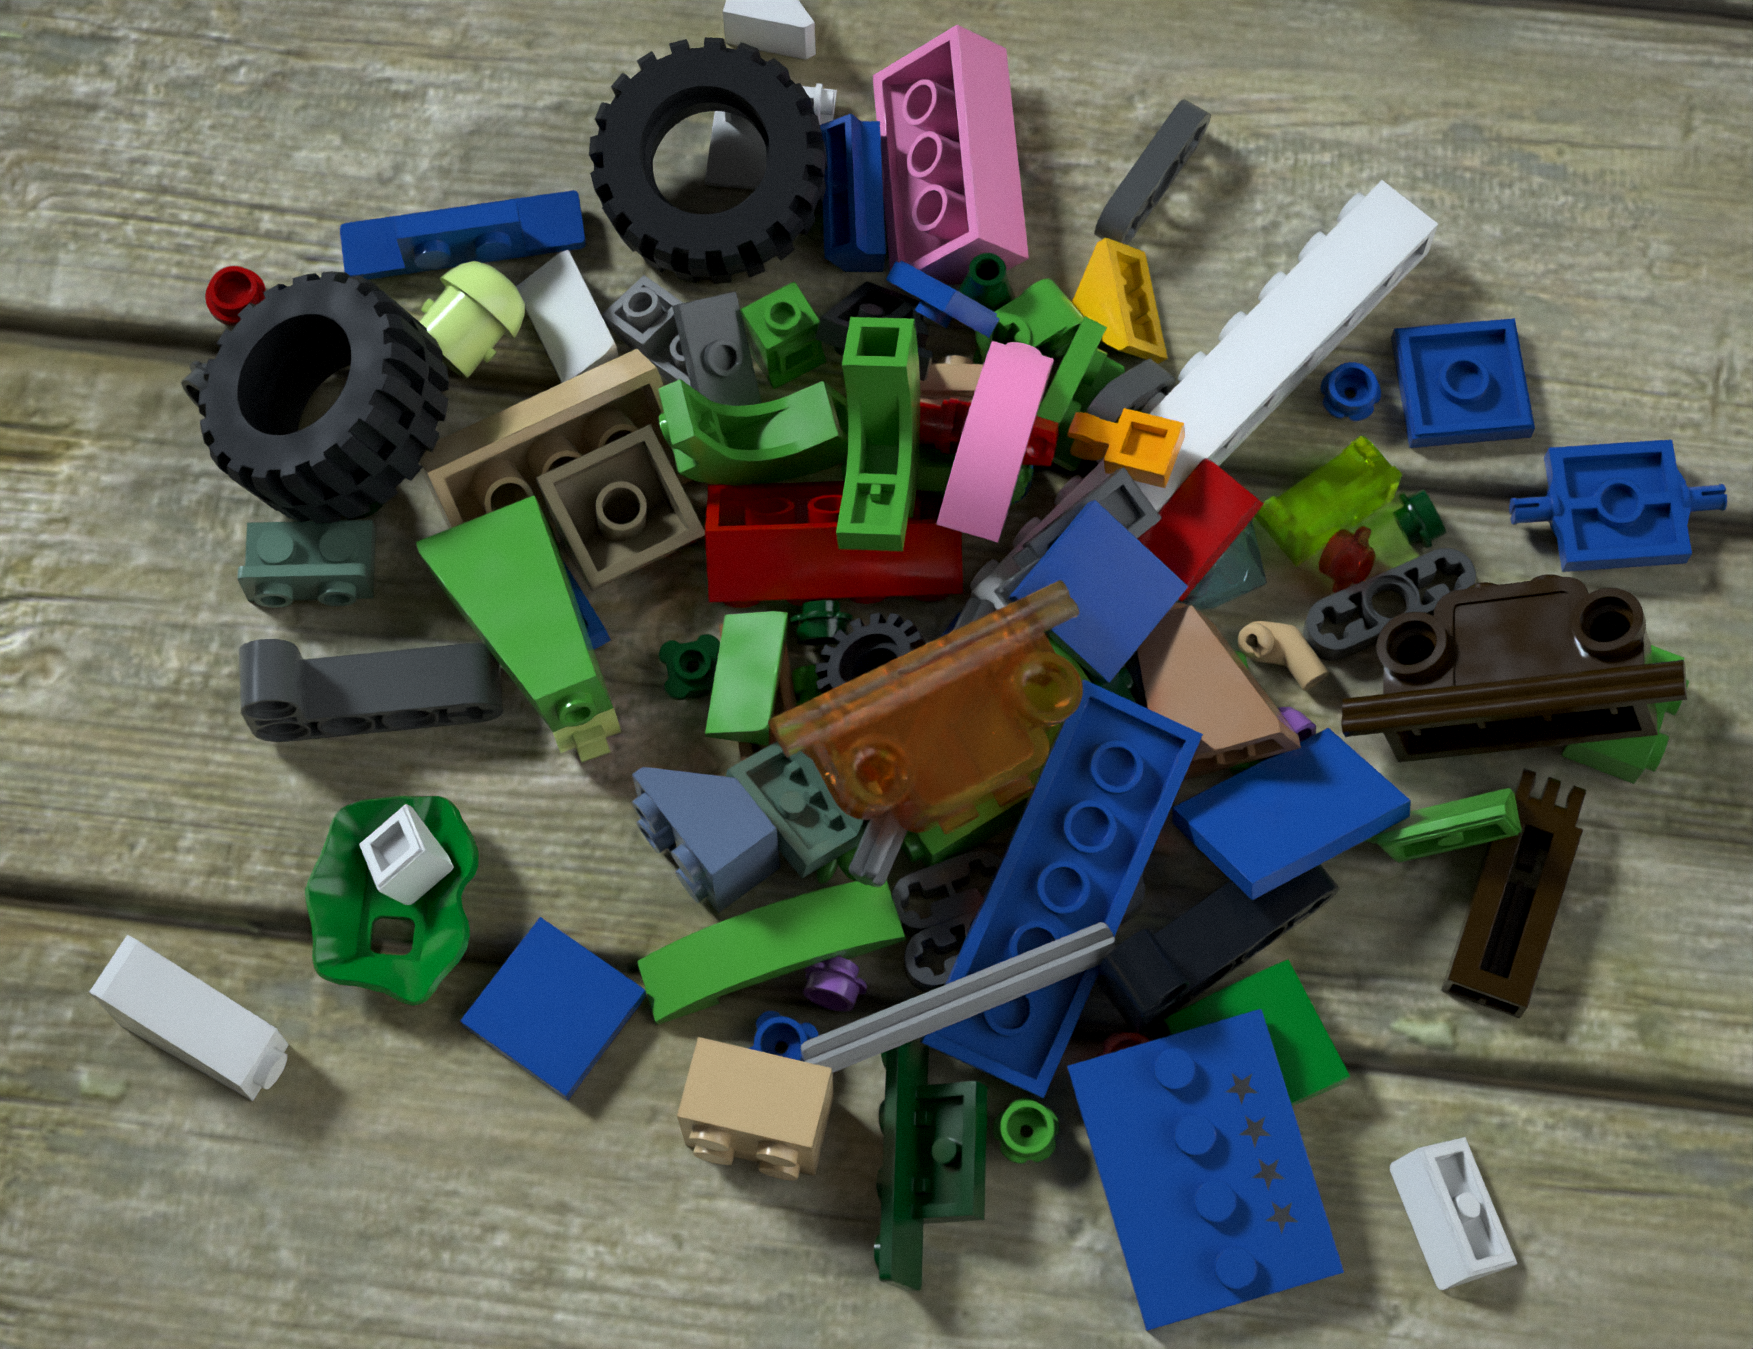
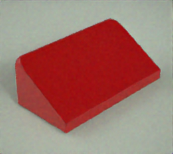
[1137,458,1264,602]

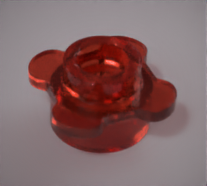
[1319,526,1376,593]

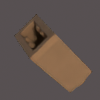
[1137,603,1301,780]

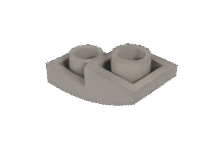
[602,275,691,386]

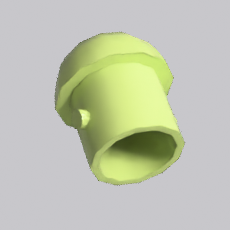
[419,261,525,379]

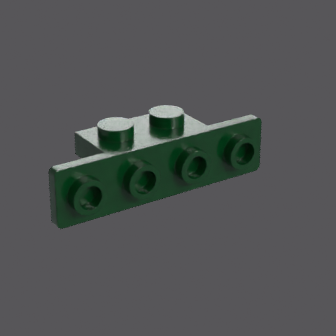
[874,1037,988,1291]

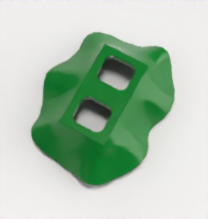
[305,796,479,1006]

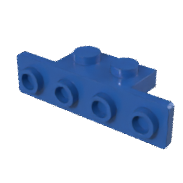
[340,190,586,280]

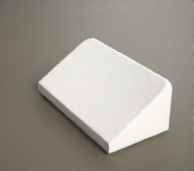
[516,250,619,383]
[1390,1137,1517,1290]

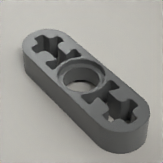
[1094,99,1211,245]
[1303,548,1476,661]

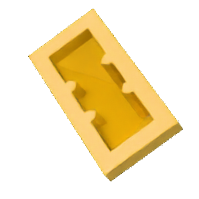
[1072,238,1168,364]

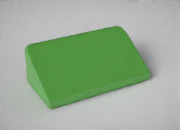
[705,611,788,746]
[1376,788,1522,863]

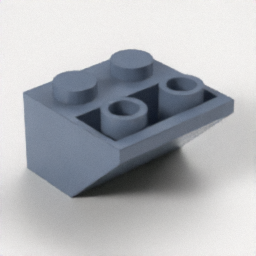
[632,767,781,913]

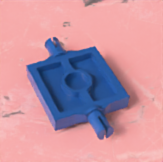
[1509,439,1727,572]

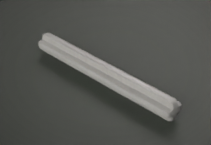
[801,922,1117,1073]

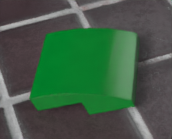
[1162,959,1351,1107]

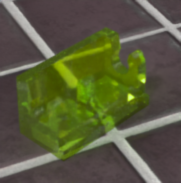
[1254,435,1403,567]

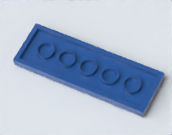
[919,679,1203,1098]

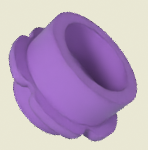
[803,956,867,1012]

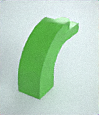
[836,317,920,551]
[658,379,849,486]

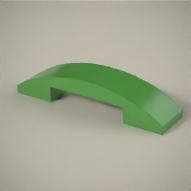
[637,879,907,1025]

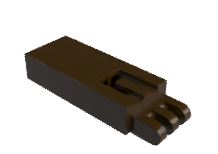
[1441,768,1586,1019]

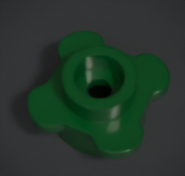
[659,634,720,700]

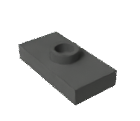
[672,291,762,406]

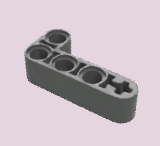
[239,639,503,742]

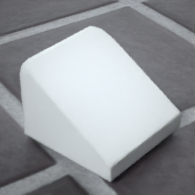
[359,804,454,905]

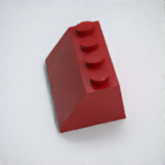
[705,481,963,608]

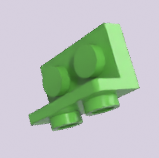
[1037,316,1125,471]

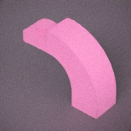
[936,341,1054,543]

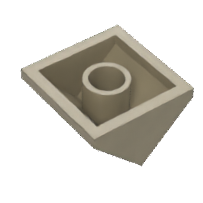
[536,425,705,591]

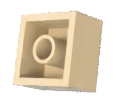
[677,1037,834,1181]

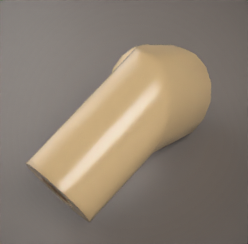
[1237,621,1329,691]

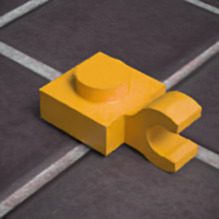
[1067,408,1185,488]

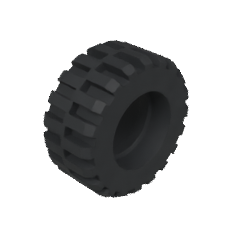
[589,37,828,284]
[199,271,449,524]

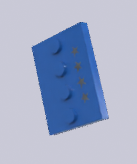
[1067,1009,1344,1331]

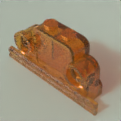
[768,580,1083,835]

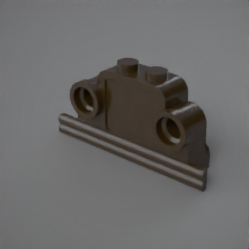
[1341,574,1687,762]

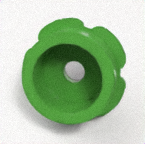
[993,1098,1059,1164]

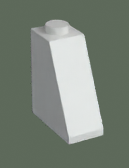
[89,935,289,1101]

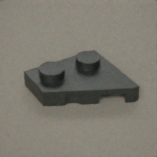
[815,281,933,381]

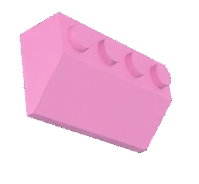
[873,25,1029,288]

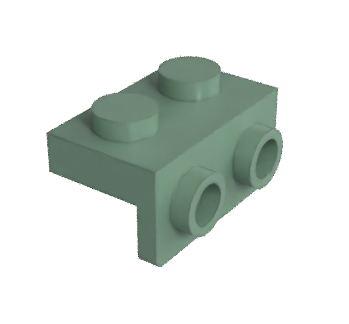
[725,716,874,878]

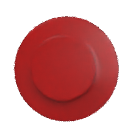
[205,266,267,326]

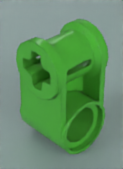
[973,278,1084,364]

